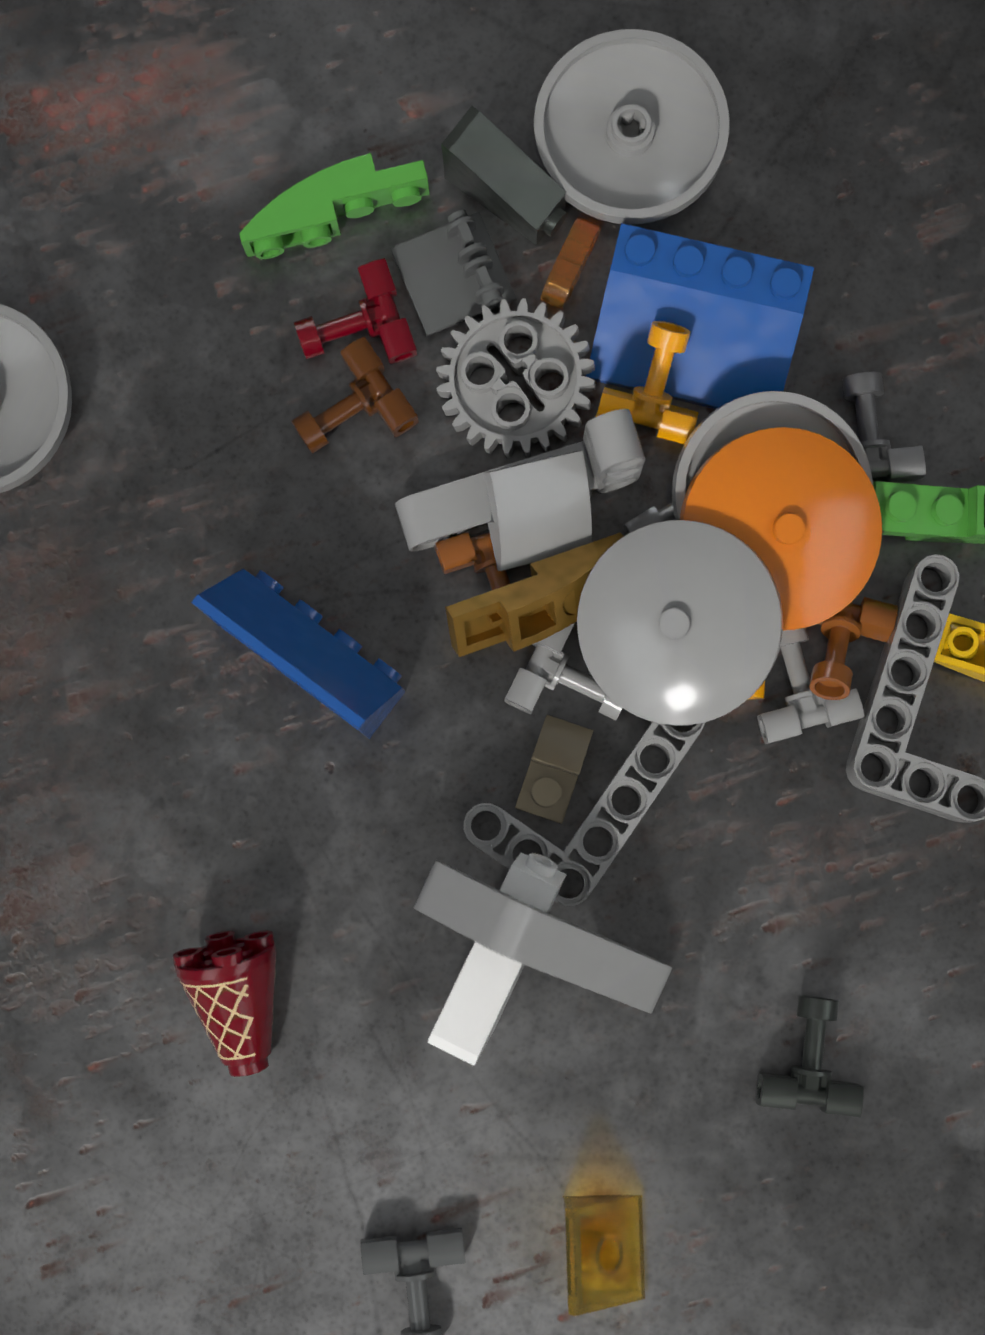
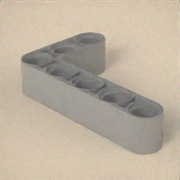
[395,409,646,551]
[846,554,985,823]
[464,722,705,906]
[413,860,673,1014]

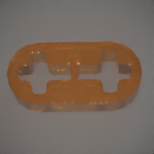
[540,217,601,310]

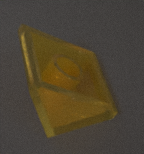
[563,1194,645,1316]

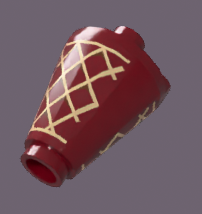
[173,930,277,1077]

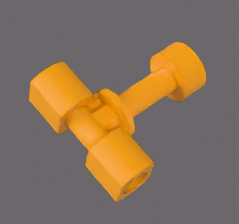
[596,321,699,444]

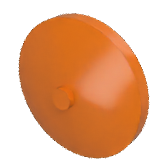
[680,427,882,631]

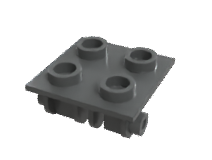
[390,210,516,336]

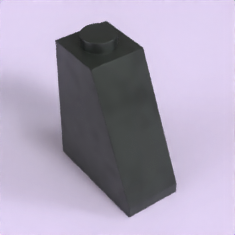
[441,106,568,245]

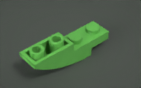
[239,153,429,259]
[873,481,985,544]

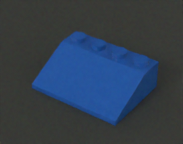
[586,223,814,409]
[191,568,405,739]

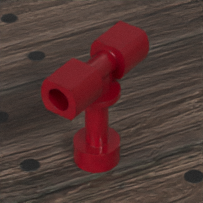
[294,258,417,364]

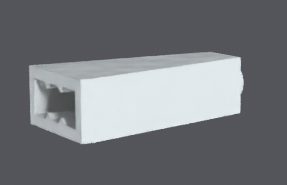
[427,853,567,1065]

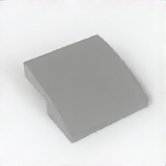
[483,450,592,571]

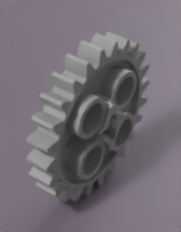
[436,298,596,459]

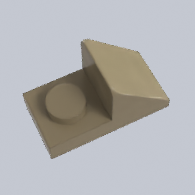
[515,715,594,824]

